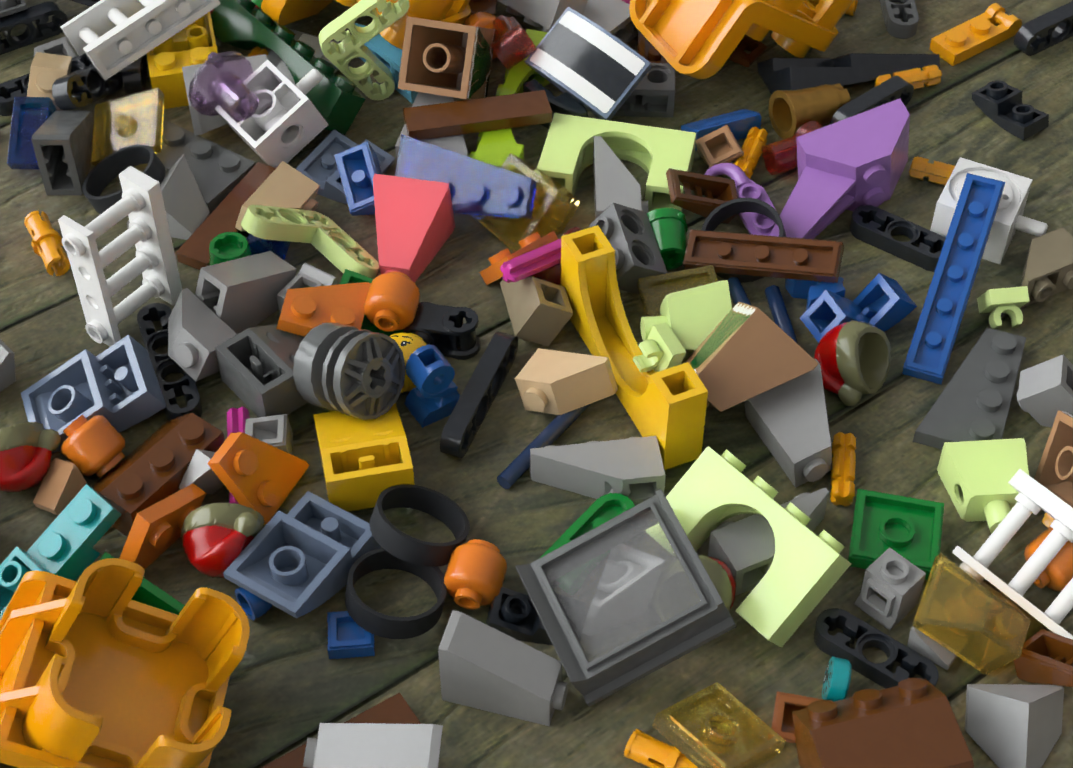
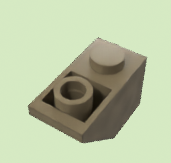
[1020,227,1073,308]
[500,276,573,346]

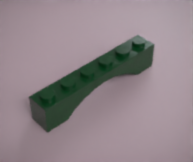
[211,0,366,135]

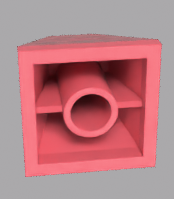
[373,174,455,283]

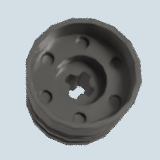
[293,323,406,420]

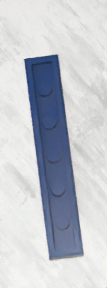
[902,173,1005,385]

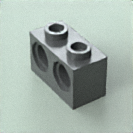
[614,63,675,118]
[589,203,668,295]

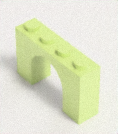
[536,113,696,212]
[645,446,851,647]

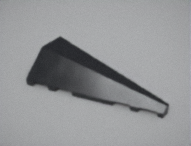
[757,53,940,94]

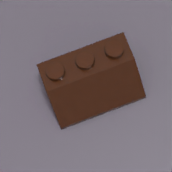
[92,413,225,537]
[792,678,974,768]

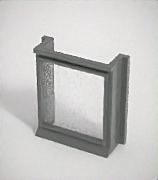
[515,489,737,707]

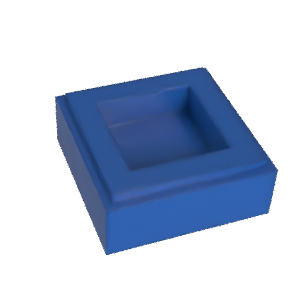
[327,611,375,659]

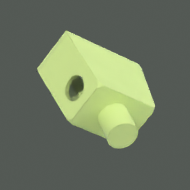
[640,280,732,362]
[937,438,1029,534]

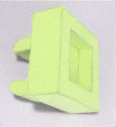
[977,286,1030,329]
[633,322,686,373]

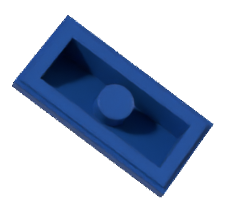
[681,109,762,151]
[334,141,382,216]

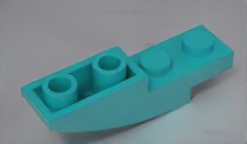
[0,484,122,620]

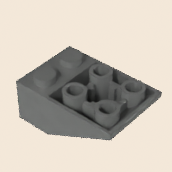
[215,324,308,418]

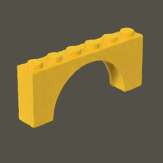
[561,225,708,470]

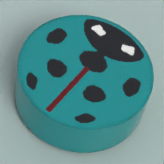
[822,656,852,701]

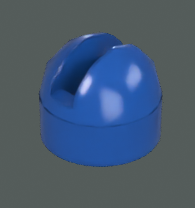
[235,587,272,621]

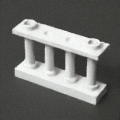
[60,0,221,80]
[58,166,182,347]
[952,469,1073,640]

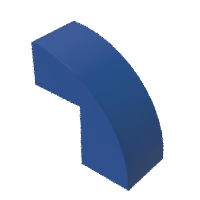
[800,273,917,343]

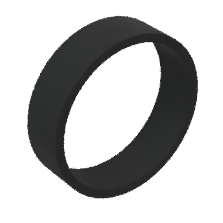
[82,144,165,214]
[701,198,787,283]
[369,484,470,567]
[345,548,447,639]

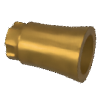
[769,83,851,140]

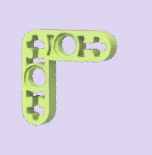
[319,0,409,101]
[241,205,380,279]

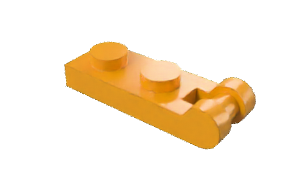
[929,3,1022,66]

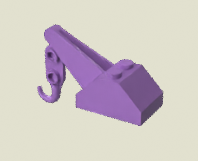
[704,99,910,239]

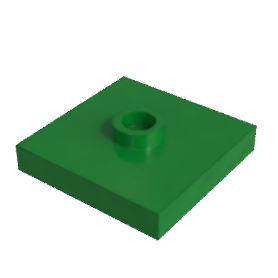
[848,489,944,582]

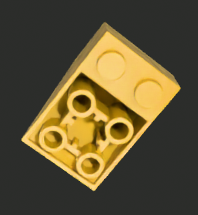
[146,12,219,110]
[313,403,415,512]

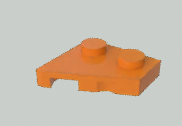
[479,231,558,285]
[276,282,371,337]
[207,432,310,524]
[119,484,206,570]

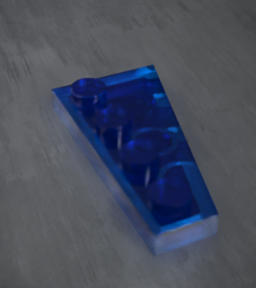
[395,134,537,219]

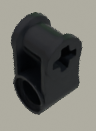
[403,302,481,360]

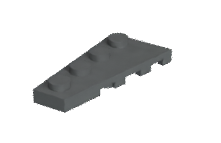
[122,111,255,214]
[913,328,1026,450]

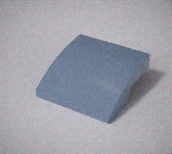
[296,129,396,204]

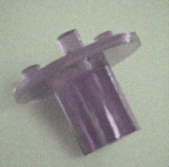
[188,51,259,121]

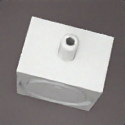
[215,59,329,168]
[930,157,1048,264]

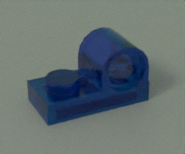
[7,97,57,169]

